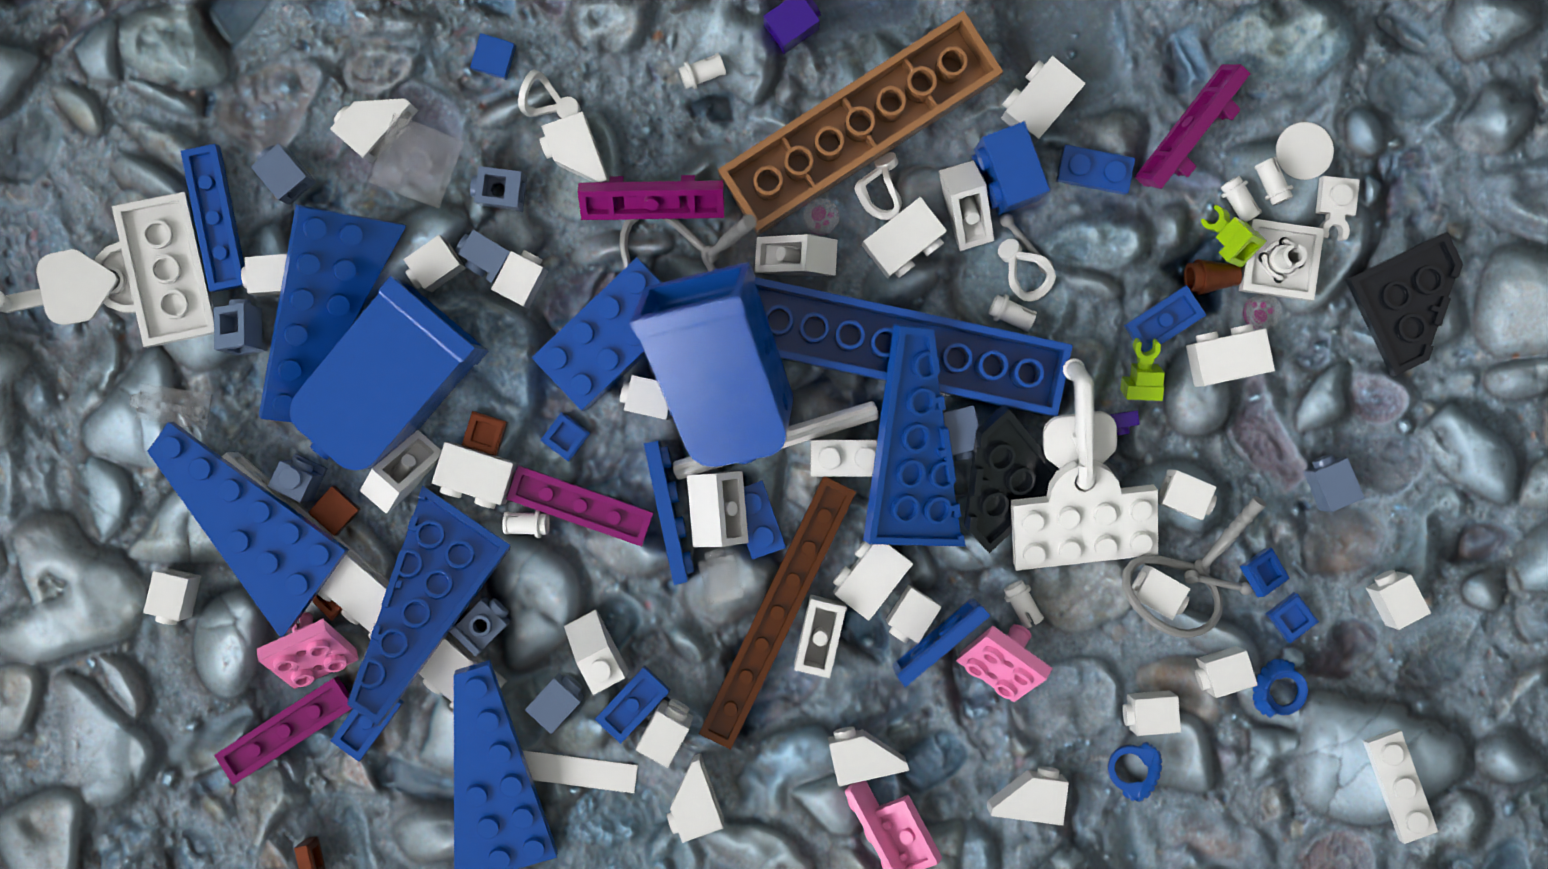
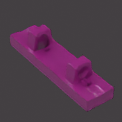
[1135,64,1250,189]
[577,175,725,220]

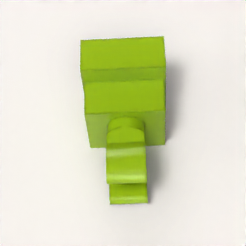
[1201,205,1267,268]
[1120,338,1165,401]

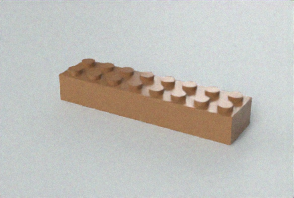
[717,10,1003,236]

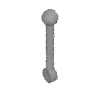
[1000,213,1054,274]
[1184,570,1253,595]

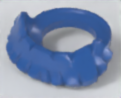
[1253,659,1308,718]
[1108,742,1162,802]

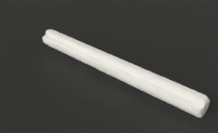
[672,401,879,479]

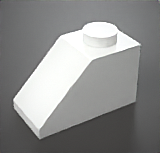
[330,98,419,163]
[539,111,609,182]
[939,160,994,251]
[754,234,838,276]
[360,430,442,514]
[564,609,629,695]
[828,727,909,787]
[667,753,725,843]
[987,766,1069,825]

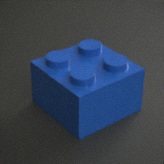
[971,121,1050,216]

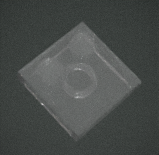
[369,113,464,209]

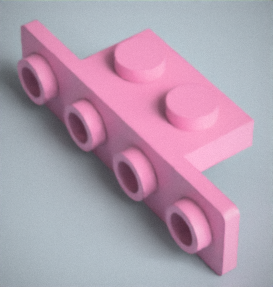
[845,781,943,869]

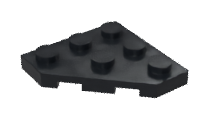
[1345,232,1463,376]
[964,405,1059,553]

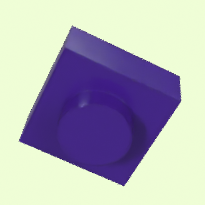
[1109,411,1140,435]

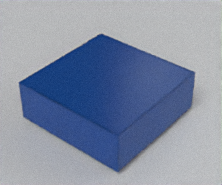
[470,33,516,80]
[540,412,591,462]
[1240,548,1290,597]
[1265,592,1319,643]

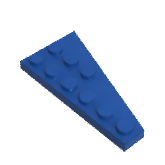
[259,204,406,422]
[863,324,966,547]
[147,422,349,638]
[347,486,511,727]
[453,660,558,869]

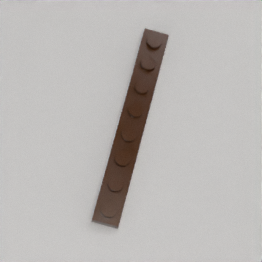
[699,476,856,750]

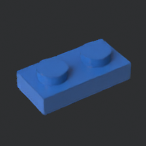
[1056,144,1135,195]
[1124,285,1206,352]
[744,480,786,560]
[594,665,671,744]
[330,699,404,762]

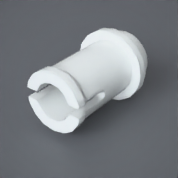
[678,53,726,89]
[1254,157,1294,206]
[1220,175,1262,222]
[988,294,1037,333]
[502,510,550,538]
[1004,580,1044,628]

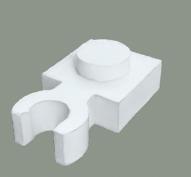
[1316,176,1360,241]

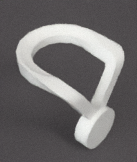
[518,69,581,118]
[854,152,902,220]
[998,239,1056,302]

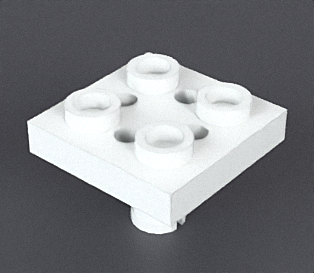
[1239,219,1325,301]

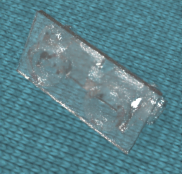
[129,383,213,430]

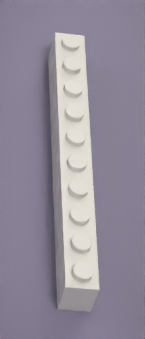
[222,452,507,710]

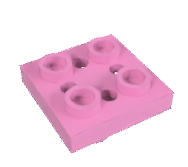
[256,612,359,689]
[956,624,1053,702]

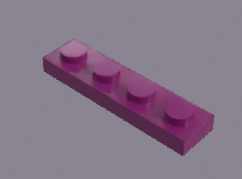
[506,465,654,547]
[214,676,352,785]

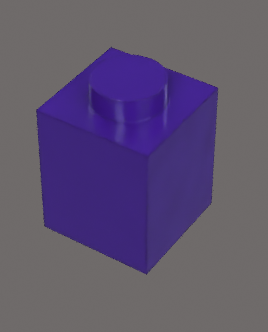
[764,0,821,54]

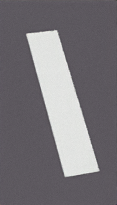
[522,750,638,793]

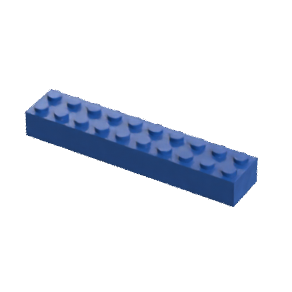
[715,268,1073,417]

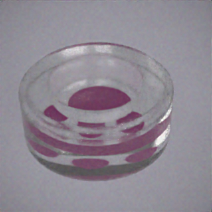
[804,198,839,235]
[1242,294,1282,330]

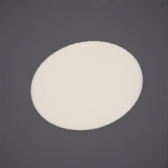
[1276,122,1334,180]

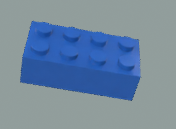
[531,257,663,411]

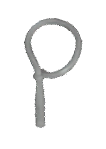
[619,214,757,272]
[1122,496,1266,638]

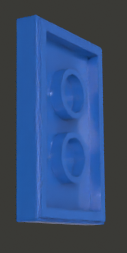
[892,598,990,688]

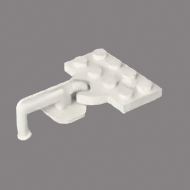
[0,192,214,348]
[1011,359,1158,571]

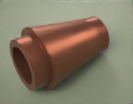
[1184,259,1242,295]

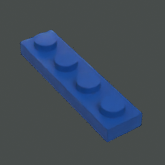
[180,144,245,292]
[644,440,695,585]

